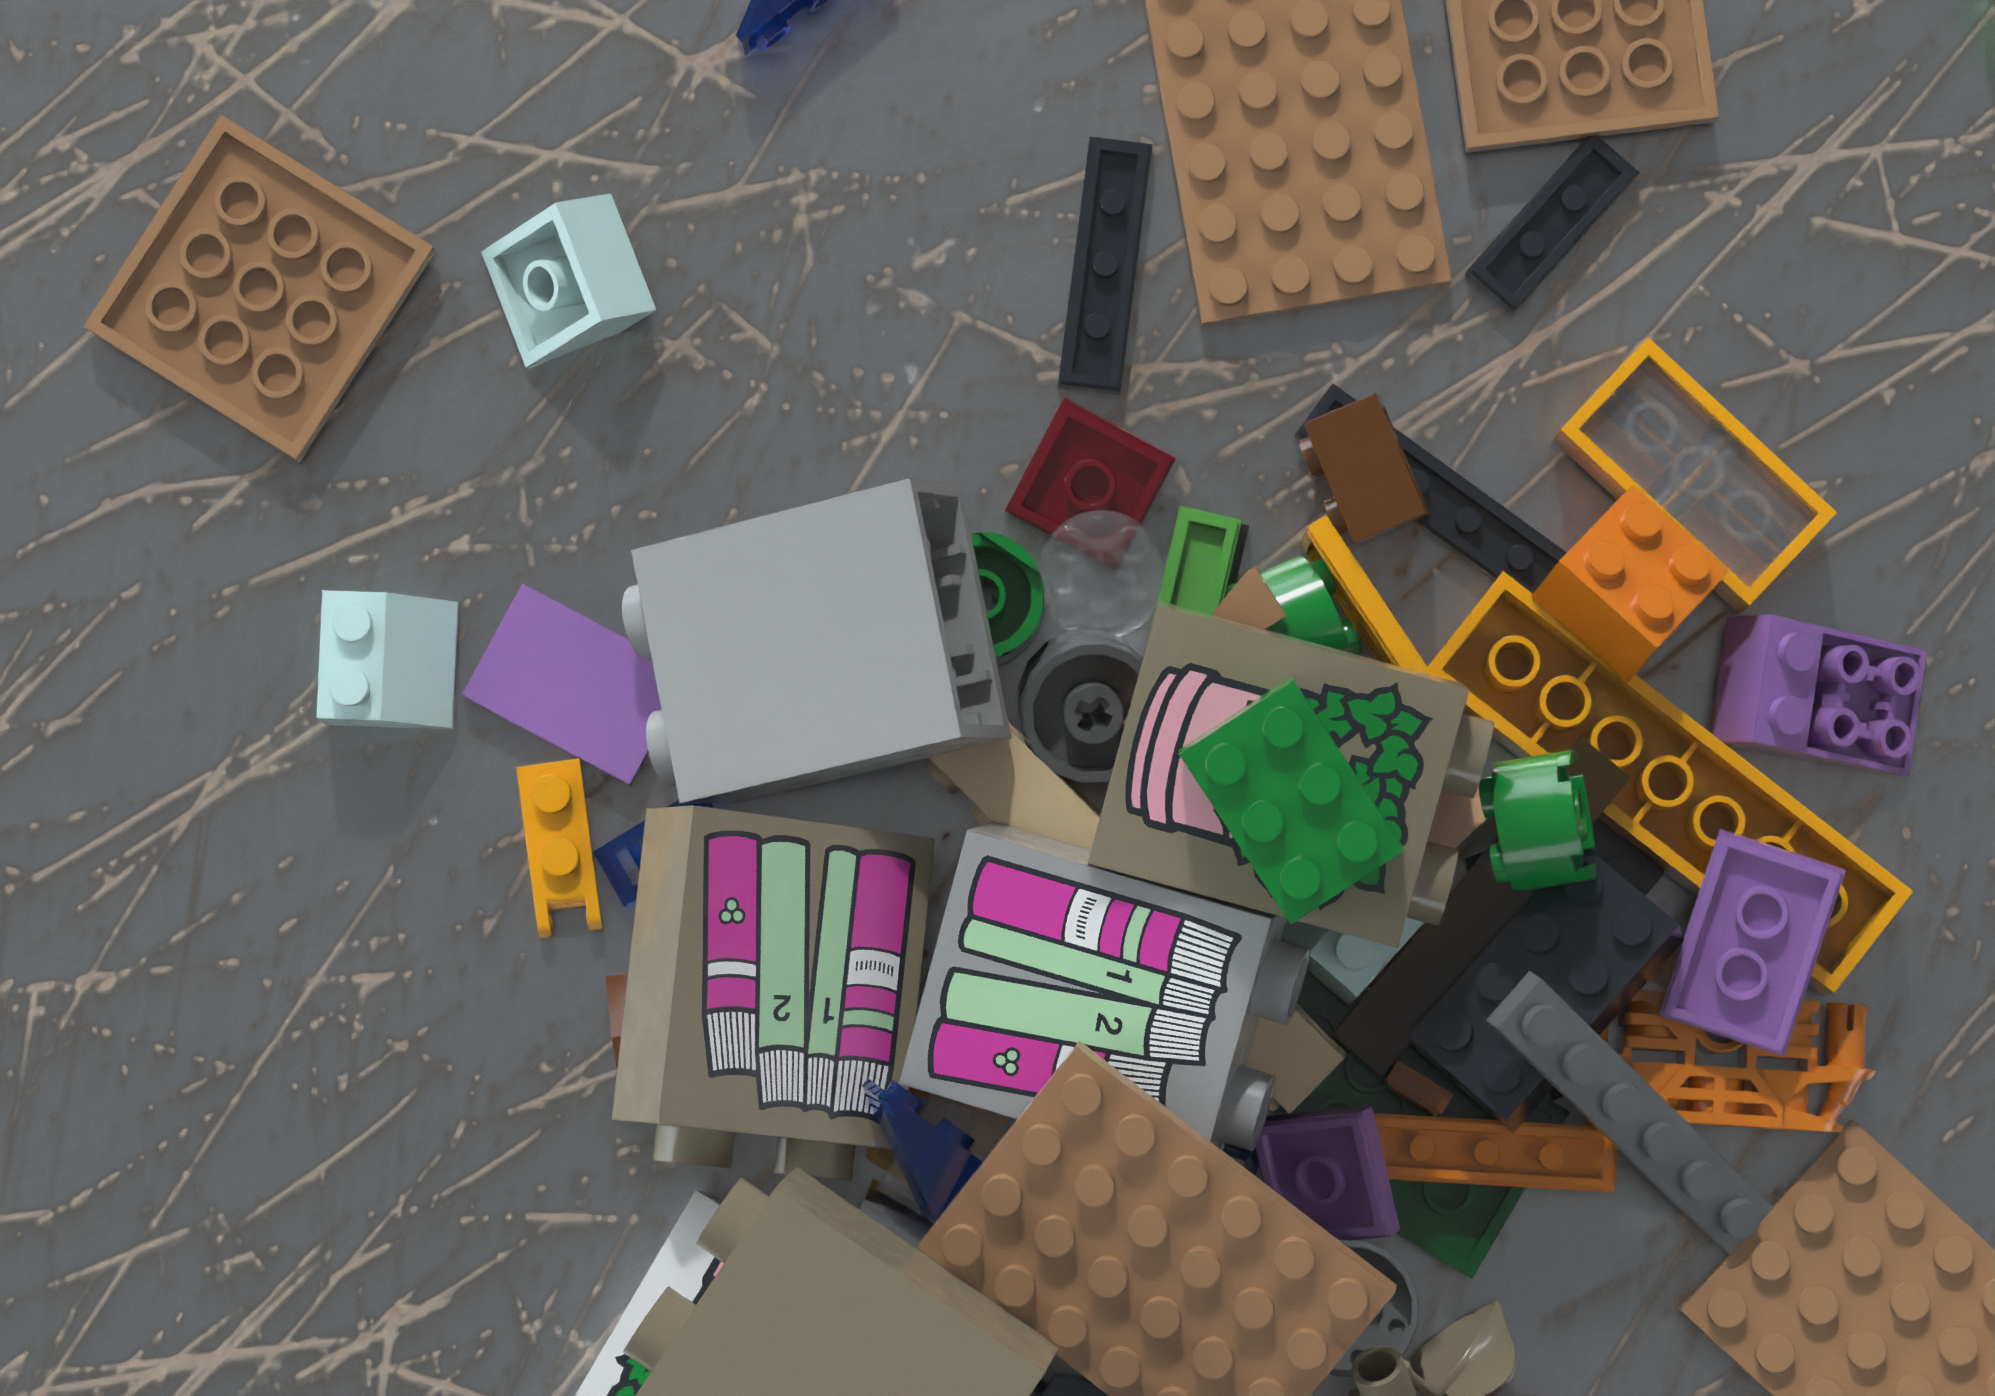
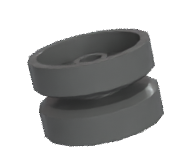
[1018,629,1143,783]

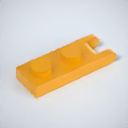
[516,758,603,938]

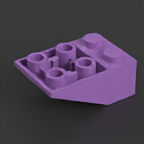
[1710,614,1927,776]

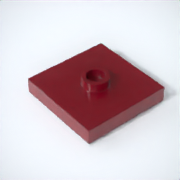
[1005,397,1177,570]

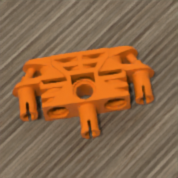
[1584,990,1877,1133]

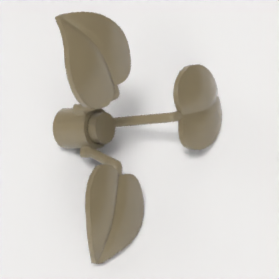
[1349,1301,1517,1396]

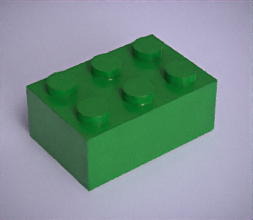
[1179,676,1405,924]

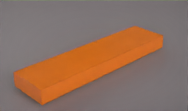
[1374,1113,1617,1193]

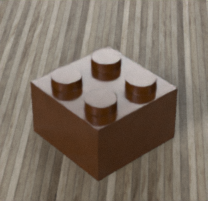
[1298,393,1430,544]

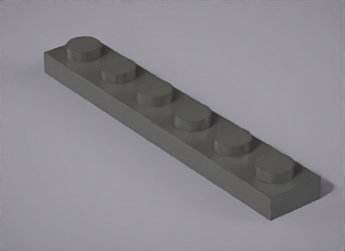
[1486,971,1774,1255]

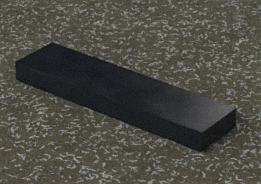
[1058,136,1152,395]

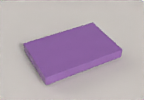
[462,583,661,786]
[1659,829,1845,1056]

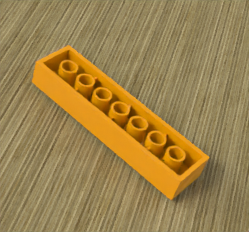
[1428,571,1913,996]

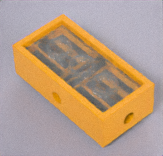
[1553,337,1837,614]

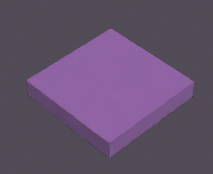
[1255,1106,1400,1241]

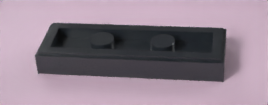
[1465,135,1640,316]

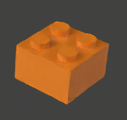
[1531,485,1729,682]

